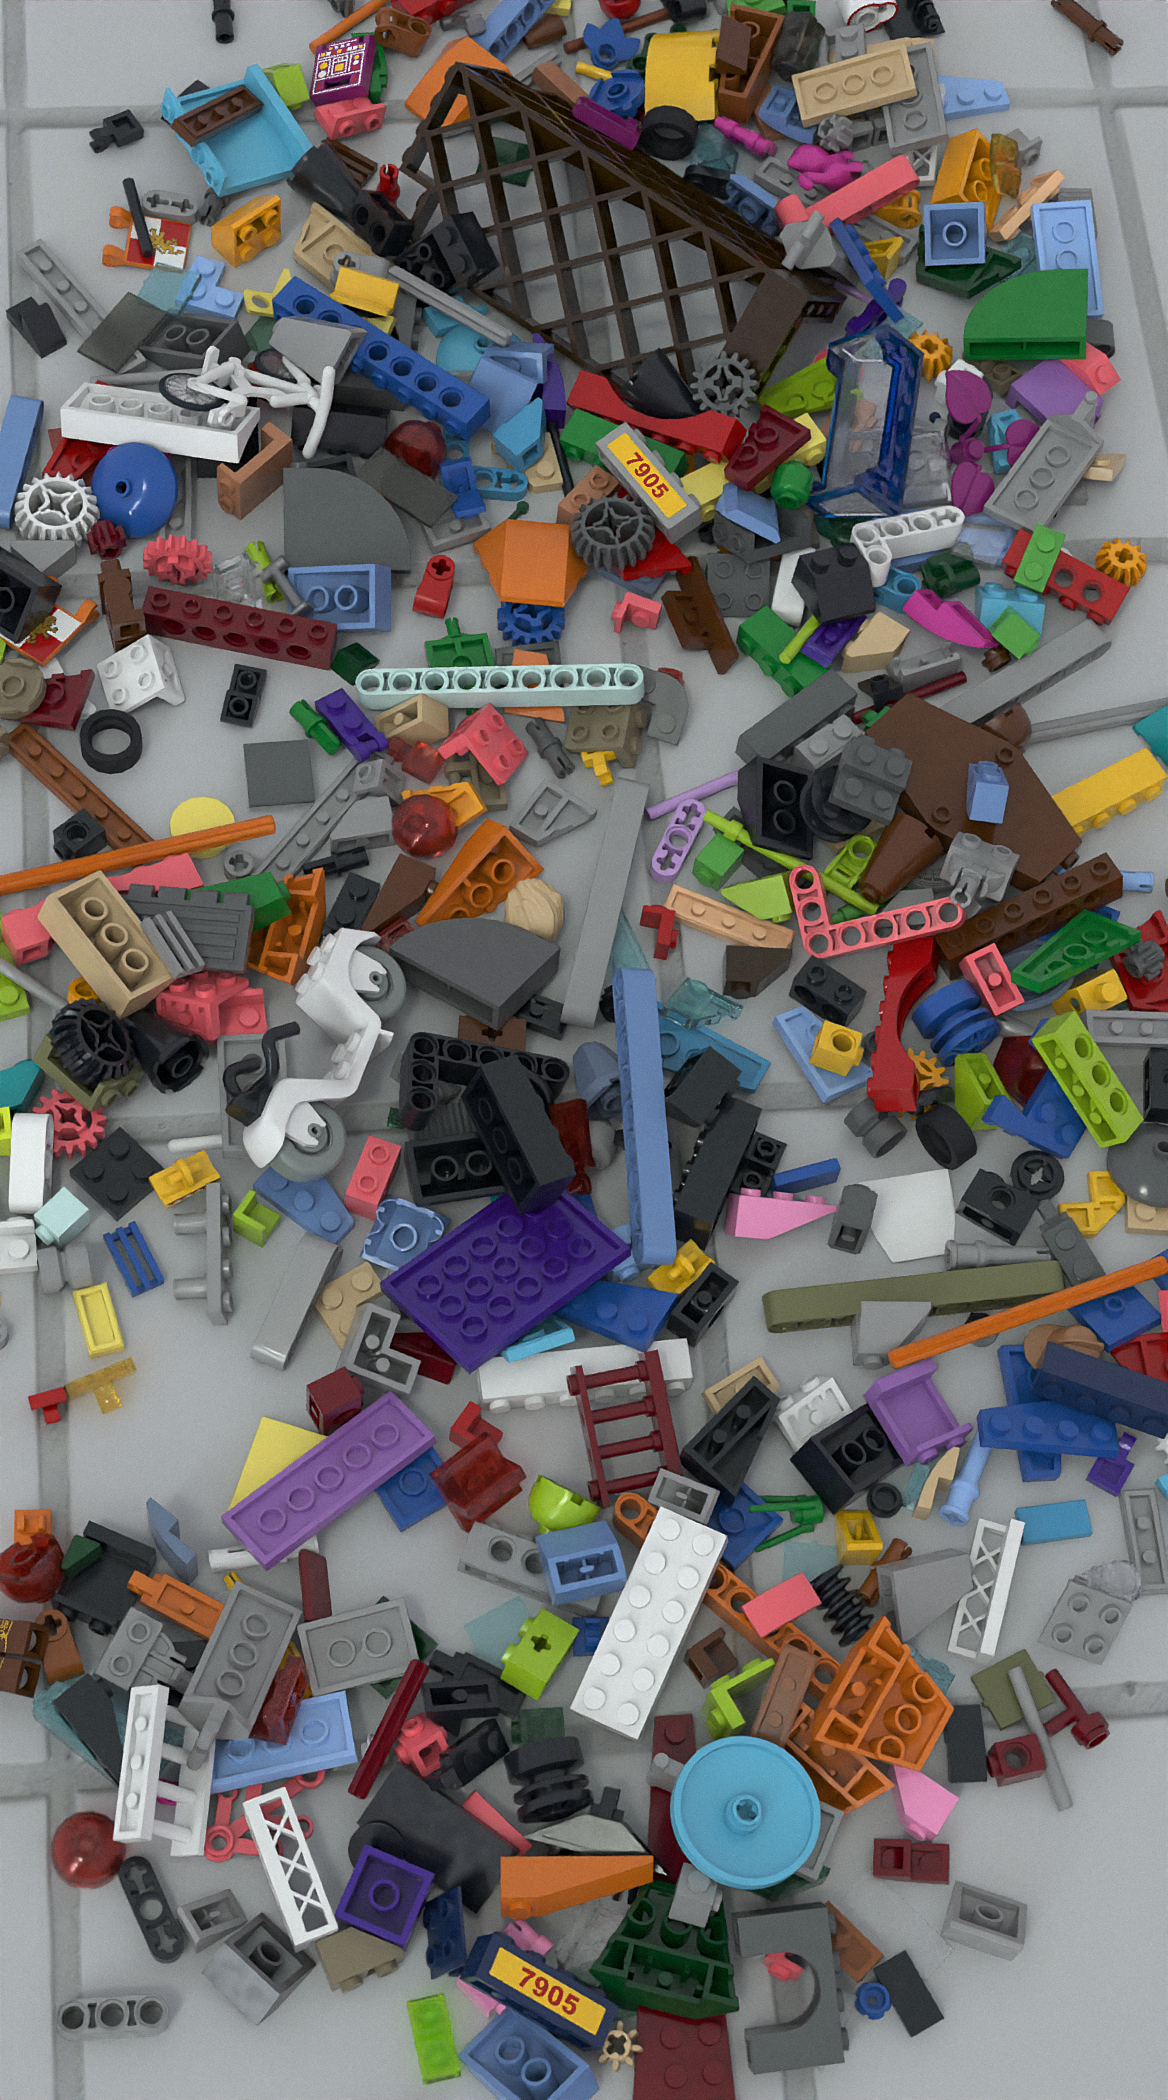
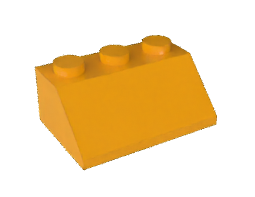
[930,128,1009,233]

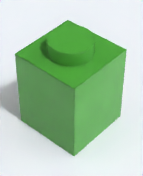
[988,605,1041,659]
[692,832,745,892]

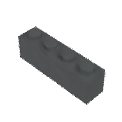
[735,668,858,764]

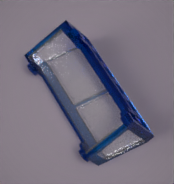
[805,323,924,518]

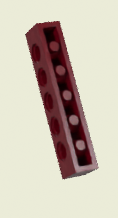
[142,586,337,671]

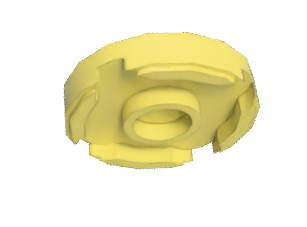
[169,796,235,859]

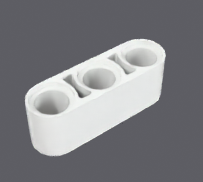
[771,547,816,627]
[9,1113,54,1214]

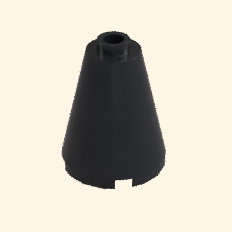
[287,140,361,222]
[618,347,701,419]
[121,1007,209,1094]

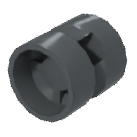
[844,1097,908,1159]

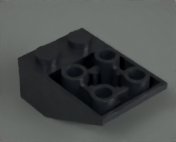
[392,211,500,311]

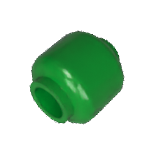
[770,460,814,510]

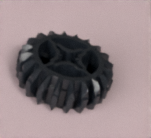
[49,998,137,1089]

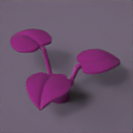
[945,370,1040,517]

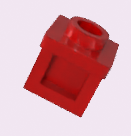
[639,905,679,960]

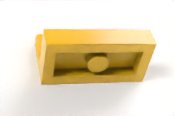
[329,265,401,317]

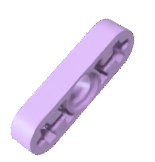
[650,799,706,883]

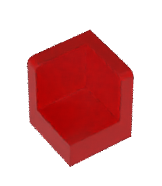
[449,1400,503,1463]

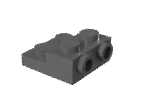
[828,735,913,826]

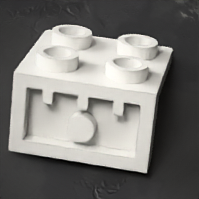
[97,634,186,713]

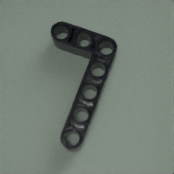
[398,1032,570,1131]

